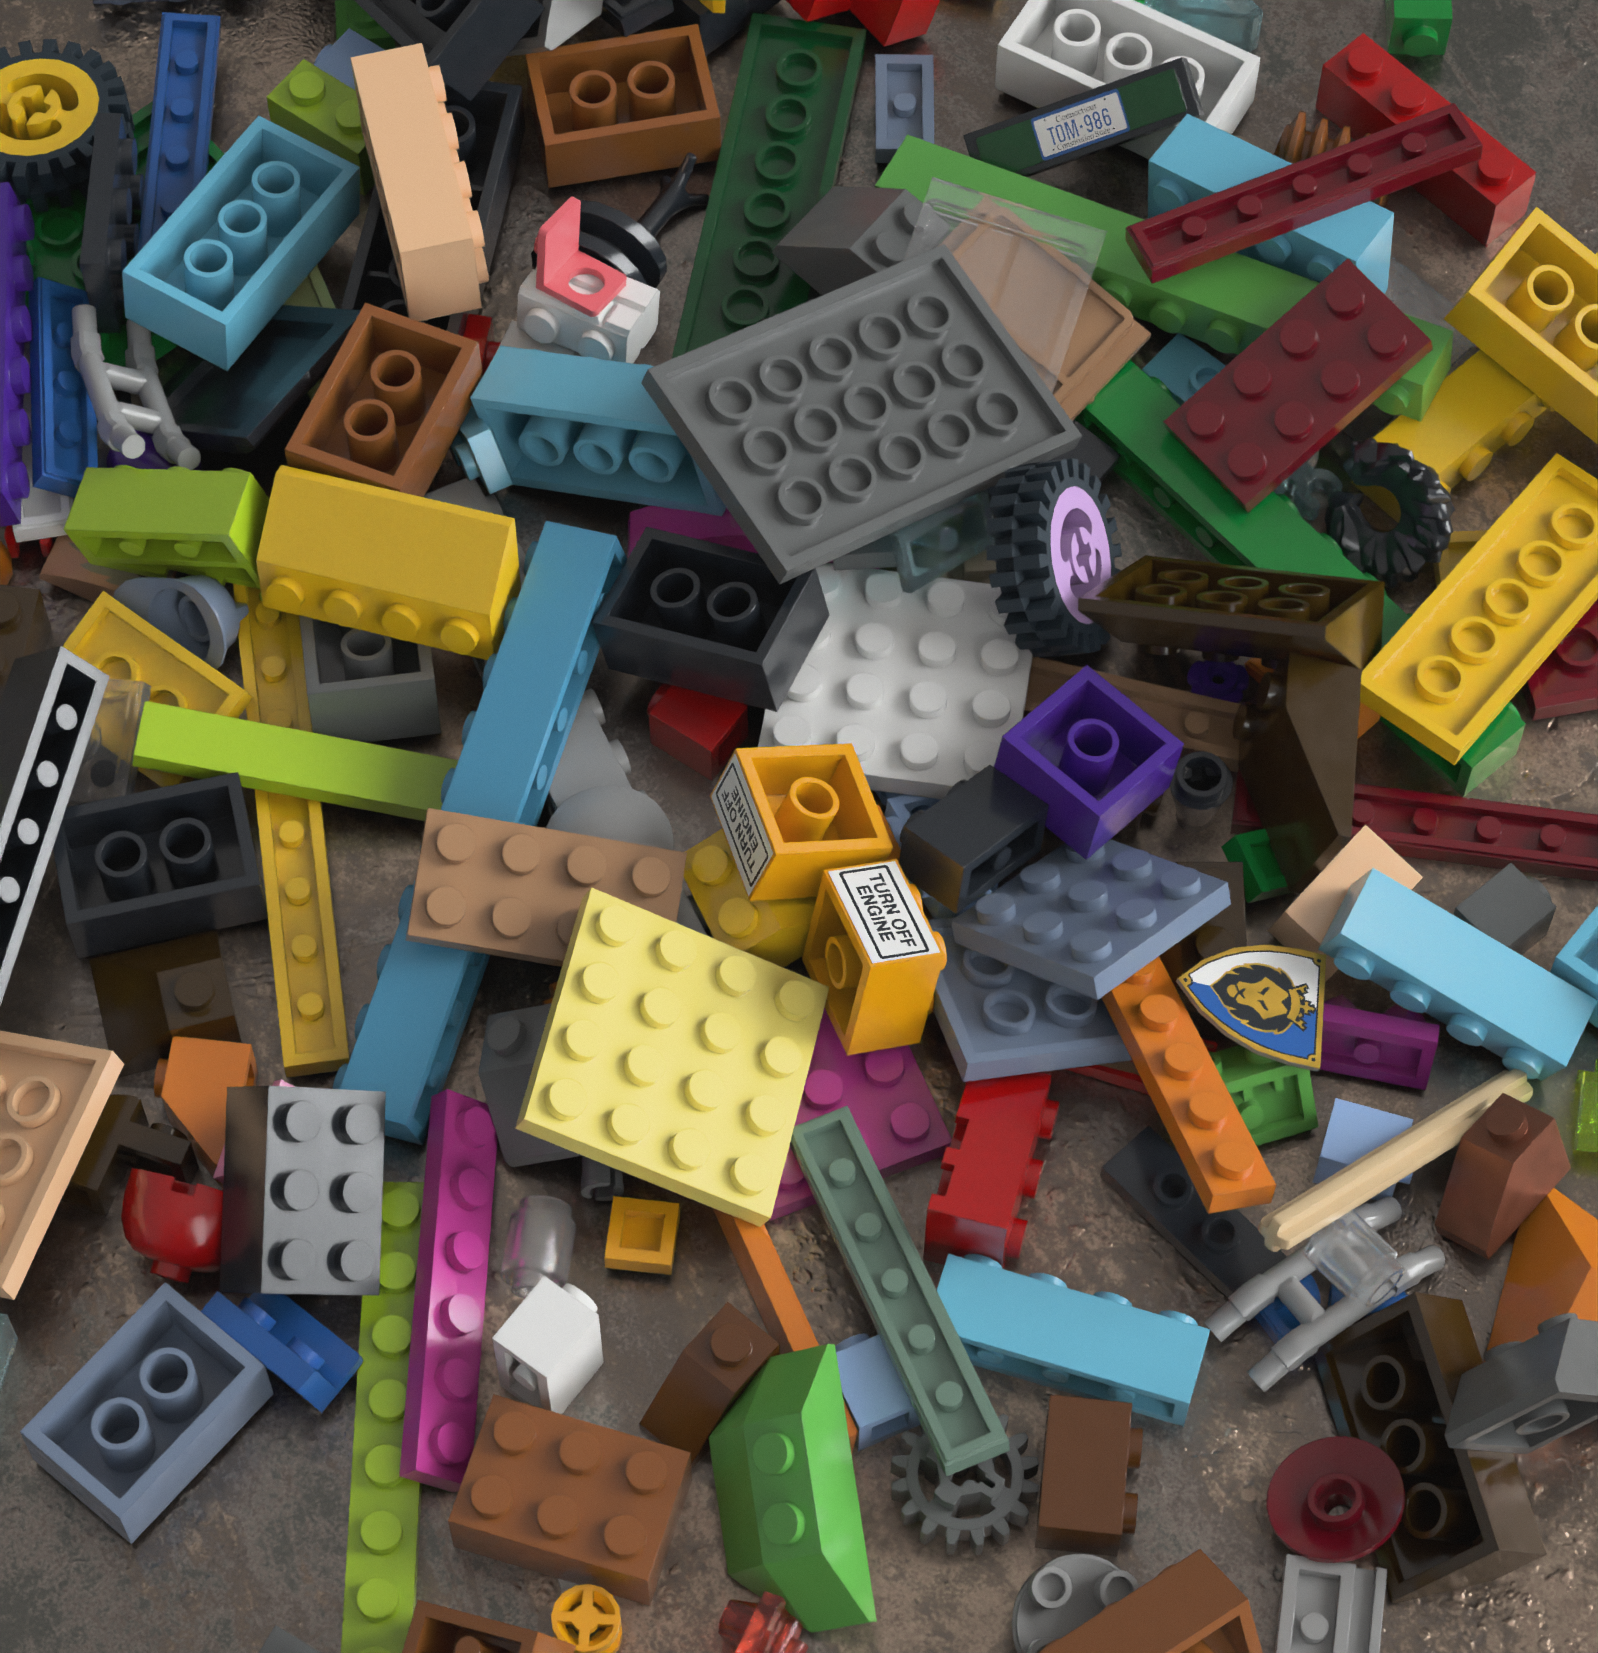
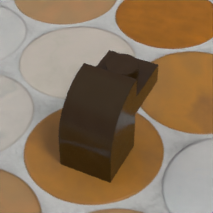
[61,1094,199,1216]

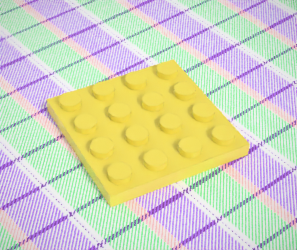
[515,888,829,1227]

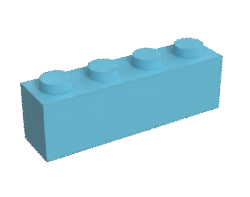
[1319,868,1598,1081]
[937,1254,1210,1427]

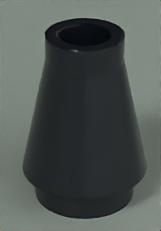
[1170,751,1233,832]

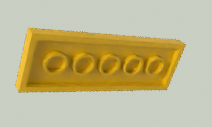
[1360,453,1598,765]

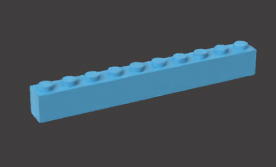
[333,521,628,1145]

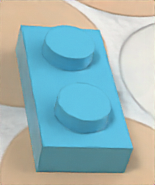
[449,407,513,494]

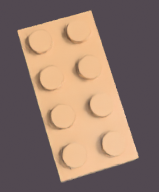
[350,43,489,321]

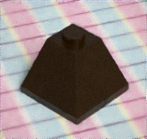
[89,930,242,1078]

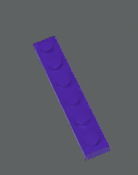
[0,182,35,527]

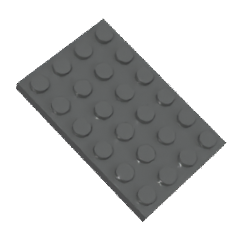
[641,244,1082,584]

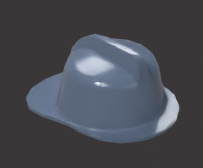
[113,574,249,670]

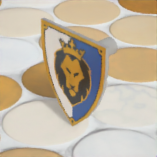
[1176,944,1326,1072]

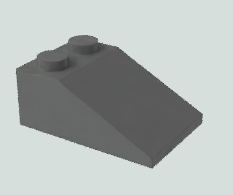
[299,615,441,743]

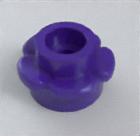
[1187,660,1249,704]

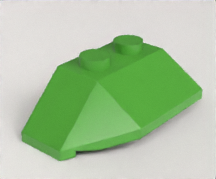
[708,1344,877,1633]

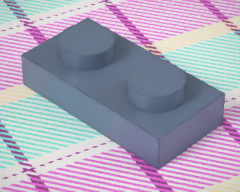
[875,54,934,163]

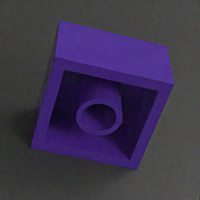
[994,665,1184,860]

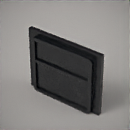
[150,305,361,454]

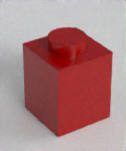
[647,683,748,781]

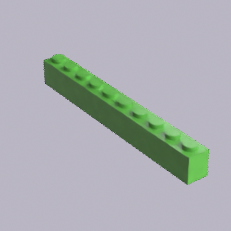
[875,134,1453,422]

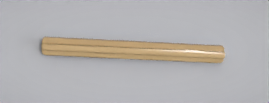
[1258,1069,1533,1252]

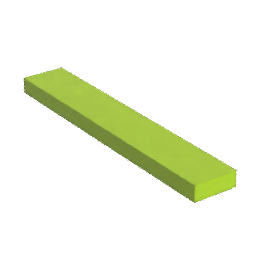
[132,701,459,821]

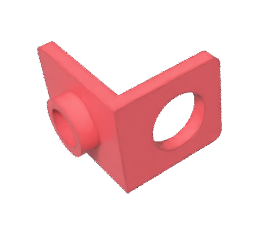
[534,196,627,317]

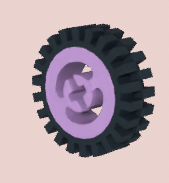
[986,458,1122,659]

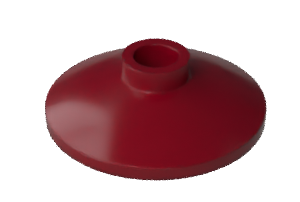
[1266,1436,1405,1563]

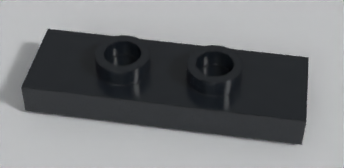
[1100,1125,1287,1298]

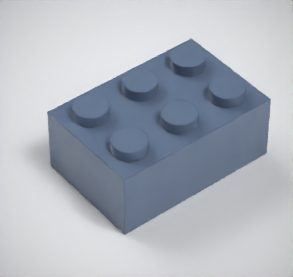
[20,1282,274,1544]

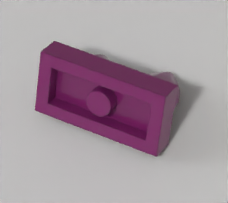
[1320,994,1440,1090]

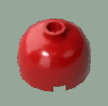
[121,1168,223,1284]

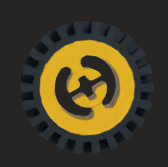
[0,39,135,212]

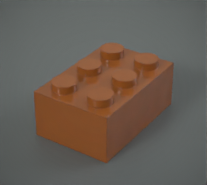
[525,24,721,188]
[285,303,483,497]
[448,1394,692,1606]

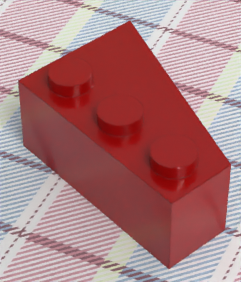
[923,1072,1060,1269]

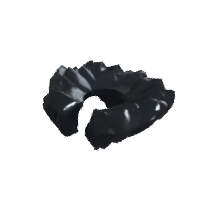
[1324,438,1455,588]

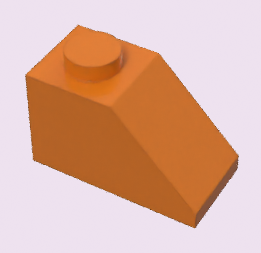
[154,1036,258,1190]

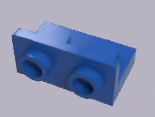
[200,1291,363,1413]

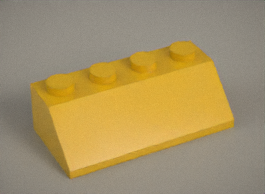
[256,465,521,660]

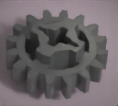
[890,1413,1039,1555]

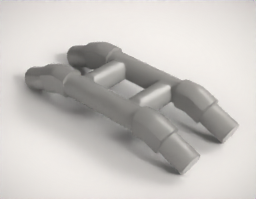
[70,304,201,470]
[1204,1196,1445,1392]

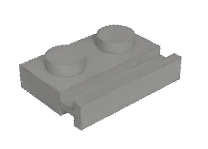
[1274,1554,1387,1653]

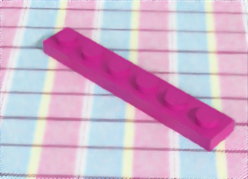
[399,1089,498,1493]

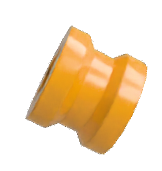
[551,1584,623,1653]

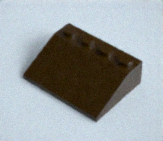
[1078,555,1385,671]

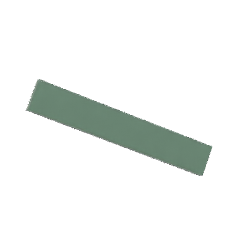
[790,1106,1010,1477]

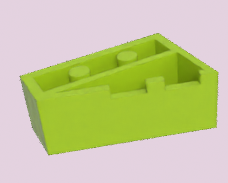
[63,465,270,601]

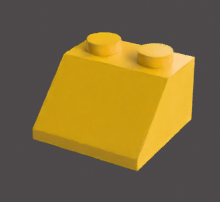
[683,829,817,968]

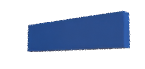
[29,277,98,498]

